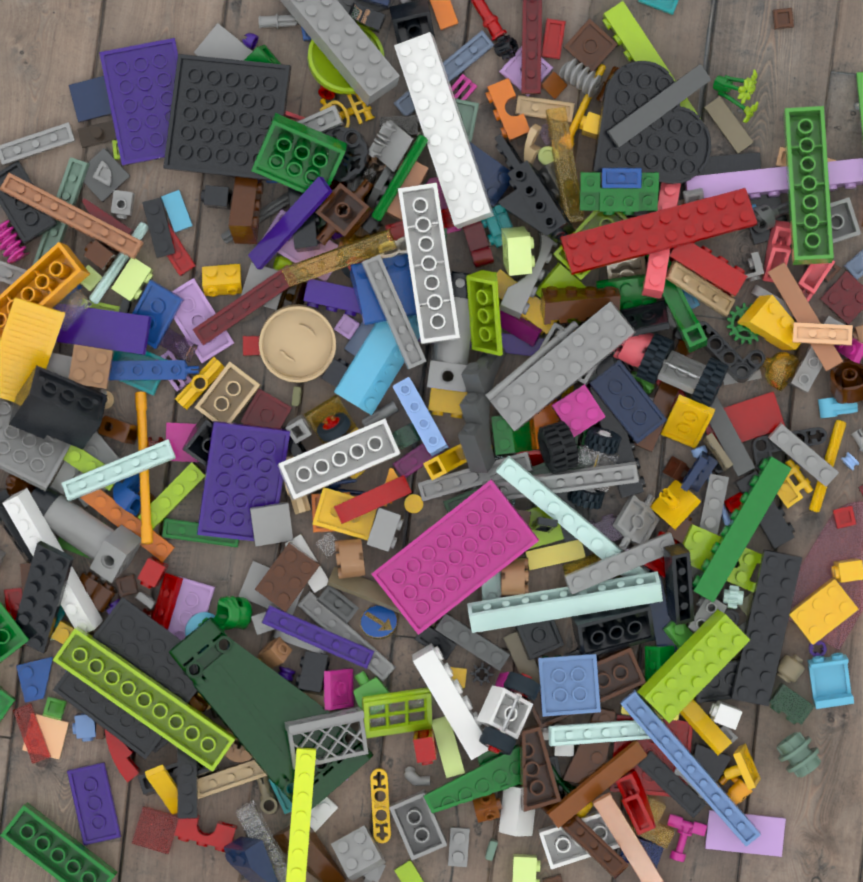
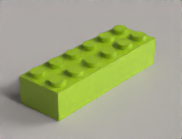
[637,609,750,723]

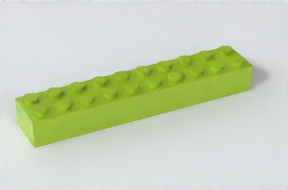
[53,626,236,772]

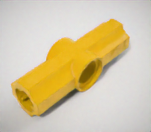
[175,357,225,410]

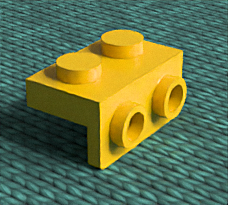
[202,264,242,297]

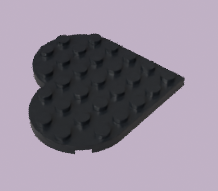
[592,61,711,184]

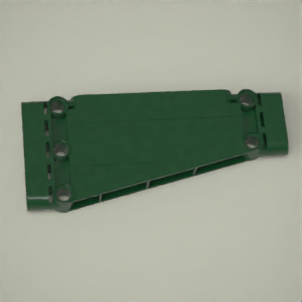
[168,617,374,810]

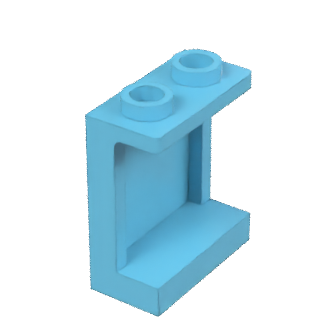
[807,653,854,709]

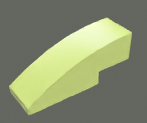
[432,716,465,778]

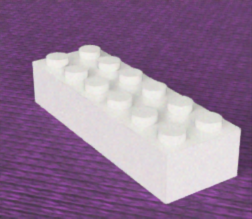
[277,419,400,501]
[412,643,488,760]

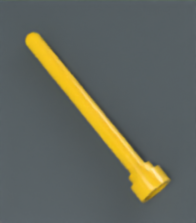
[558,64,606,151]

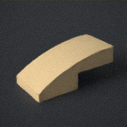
[524,124,542,164]

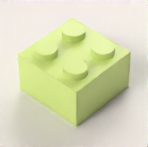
[501,226,535,276]

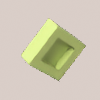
[81,265,102,292]

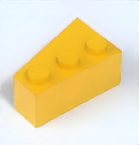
[737,295,801,351]

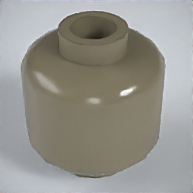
[777,654,805,683]

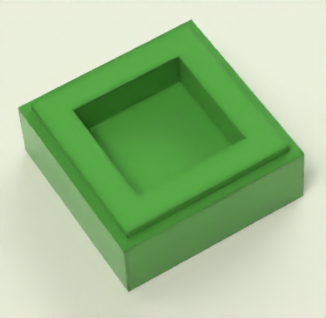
[43,697,67,721]

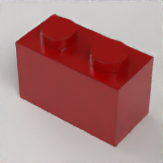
[137,556,169,589]

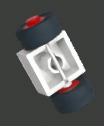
[476,672,541,755]

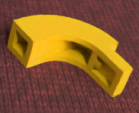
[423,443,493,480]

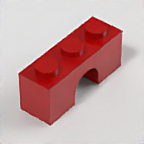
[174,815,237,852]

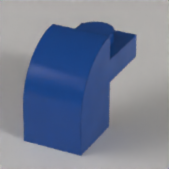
[113,473,141,516]

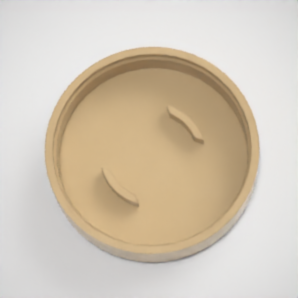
[259,304,336,383]

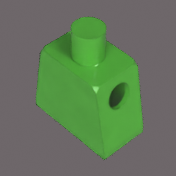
[353,671,392,715]

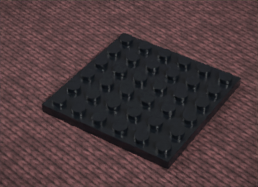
[163,54,292,181]
[53,597,198,759]

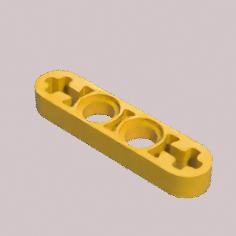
[370,768,391,843]

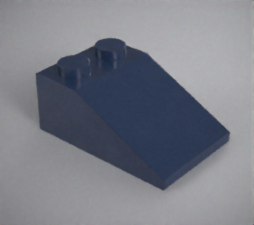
[469,141,511,207]
[223,836,278,882]

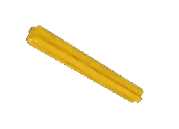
[809,420,846,512]

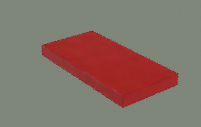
[705,391,785,444]

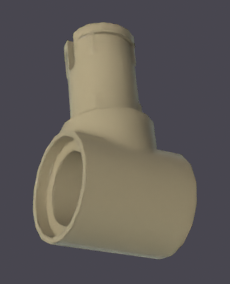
[257,776,279,815]

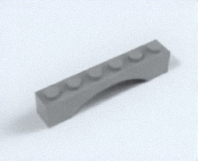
[499,212,567,319]

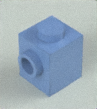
[72,713,96,742]

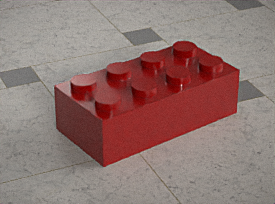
[669,242,748,298]

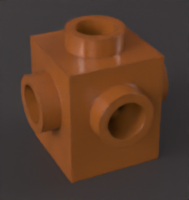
[473,793,502,823]

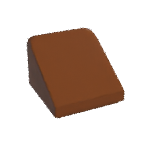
[541,71,568,99]

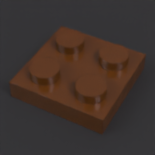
[563,18,618,73]

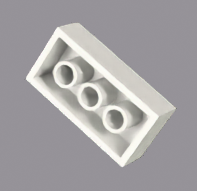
[538,810,620,869]

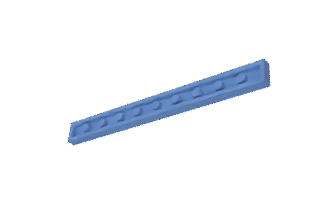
[620,690,761,847]

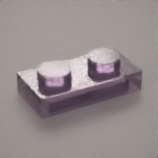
[160,328,198,362]

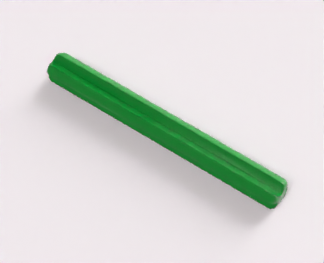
[372,135,428,221]

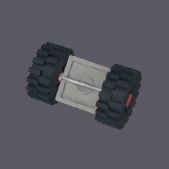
[636,333,729,407]

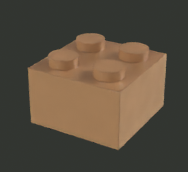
[68,344,114,389]

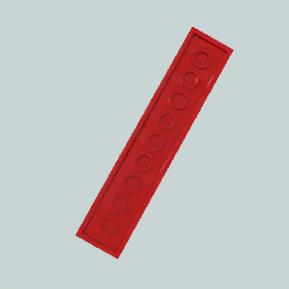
[560,188,757,275]

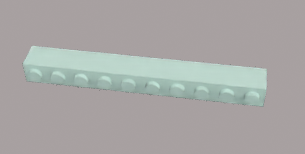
[467,571,663,633]

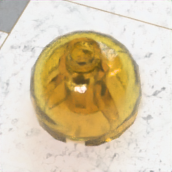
[763,352,799,391]

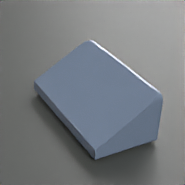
[344,321,375,356]

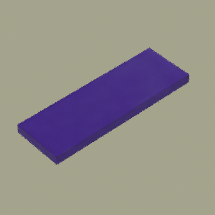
[52,303,151,355]

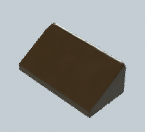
[277,280,307,310]

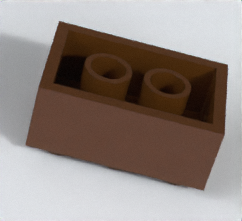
[255,542,321,612]

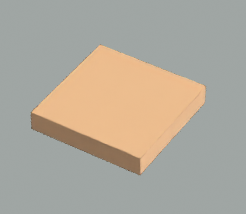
[22,712,69,759]

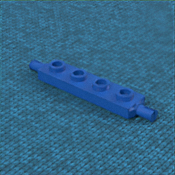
[109,360,200,380]

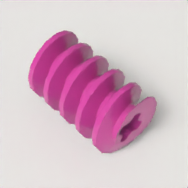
[0,220,30,264]

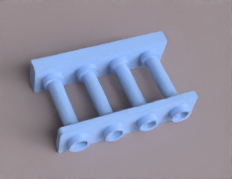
[393,377,449,457]

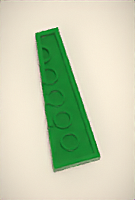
[423,745,521,813]

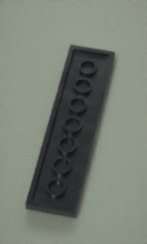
[730,549,802,706]

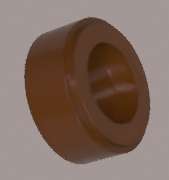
[189,695,208,712]

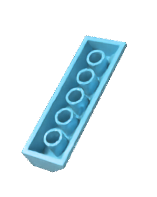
[334,315,420,415]

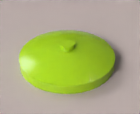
[307,23,385,95]

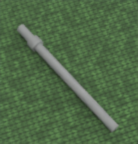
[485,321,579,401]

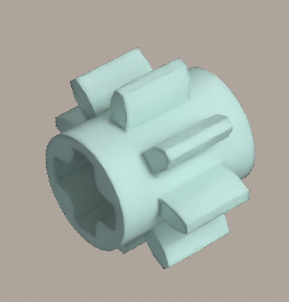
[723,585,744,609]

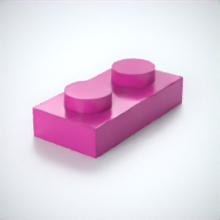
[834,337,863,363]

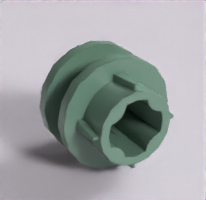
[776,732,821,778]

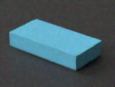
[161,190,193,233]

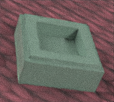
[485,838,498,861]

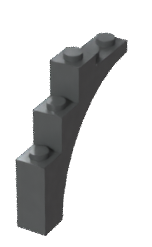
[458,347,506,473]

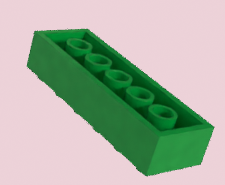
[0,802,118,882]

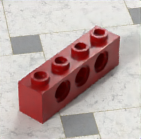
[413,728,437,765]

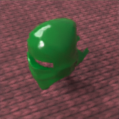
[198,596,253,641]

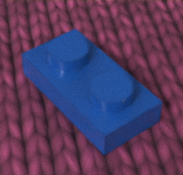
[602,168,642,188]

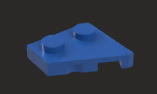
[16,656,54,703]

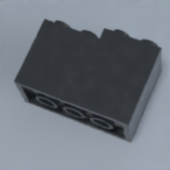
[9,365,107,450]

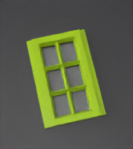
[362,687,432,738]

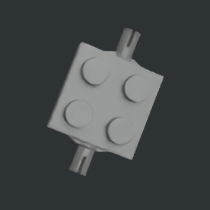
[612,494,660,550]

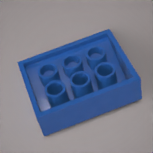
[350,254,417,325]

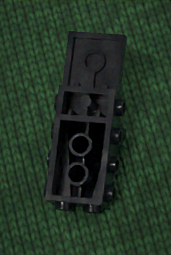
[495,134,576,243]

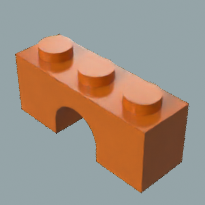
[485,78,530,142]

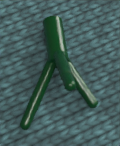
[551,765,576,794]

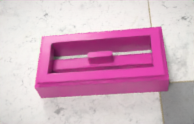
[451,74,477,100]

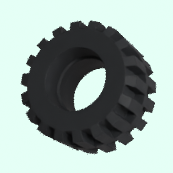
[538,421,578,474]

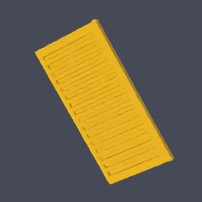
[0,297,65,402]

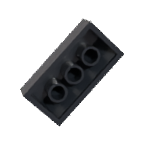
[571,604,656,655]

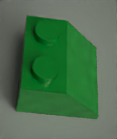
[491,416,533,455]

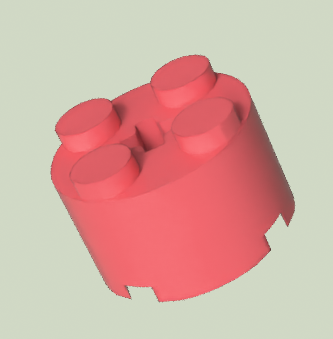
[613,333,654,368]

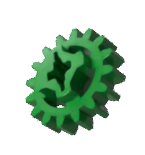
[726,303,762,345]

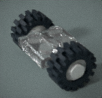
[568,427,622,509]

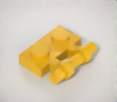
[777,458,814,509]

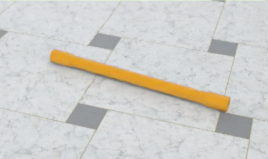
[135,392,153,545]

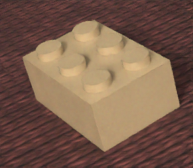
[195,361,262,423]

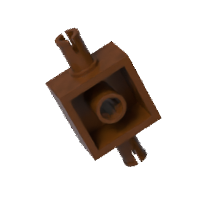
[315,179,374,246]

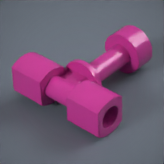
[667,813,707,862]

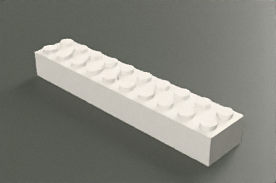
[394,32,494,229]

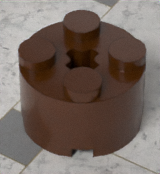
[830,359,863,404]

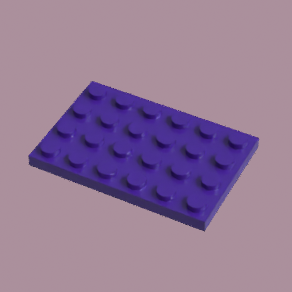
[99,38,178,166]
[197,421,290,541]

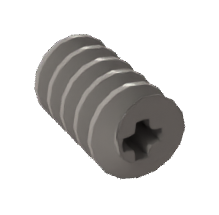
[559,58,602,98]

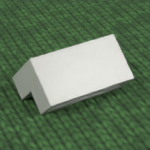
[499,785,535,836]

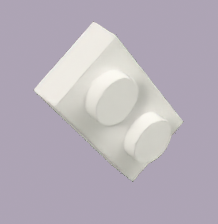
[310,797,338,832]

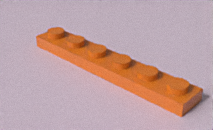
[80,489,175,562]

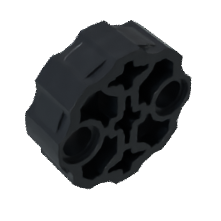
[324,125,371,184]

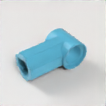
[818,397,858,419]

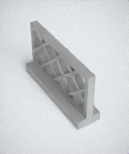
[284,707,369,770]

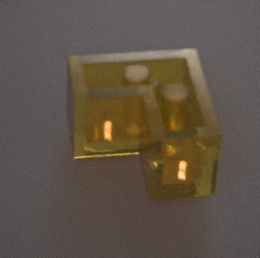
[631,795,675,849]

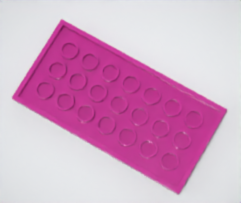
[372,479,540,635]

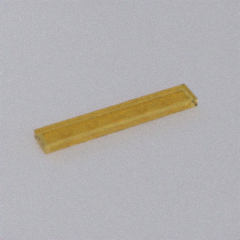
[545,107,585,223]
[282,229,397,287]

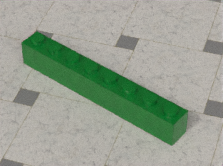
[692,456,792,603]

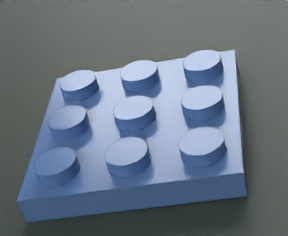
[538,654,601,717]

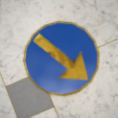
[360,605,398,639]

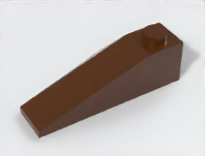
[273,825,347,882]

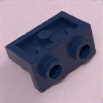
[681,451,718,492]

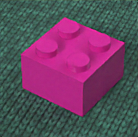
[551,384,606,437]

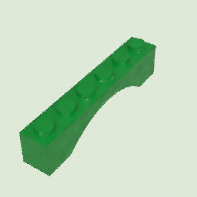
[645,254,707,353]

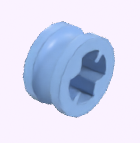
[841,452,859,471]

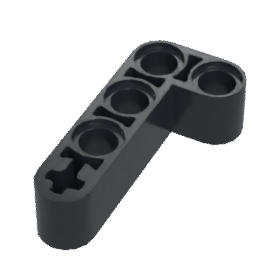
[699,321,765,383]
[751,427,827,472]

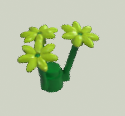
[713,69,759,123]

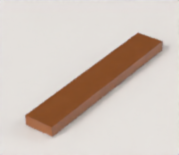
[546,740,648,828]

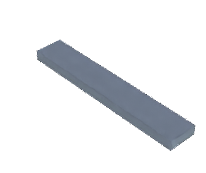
[394,30,494,118]

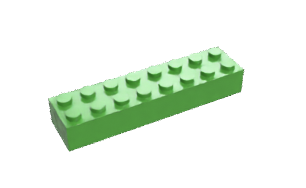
[783,106,834,265]

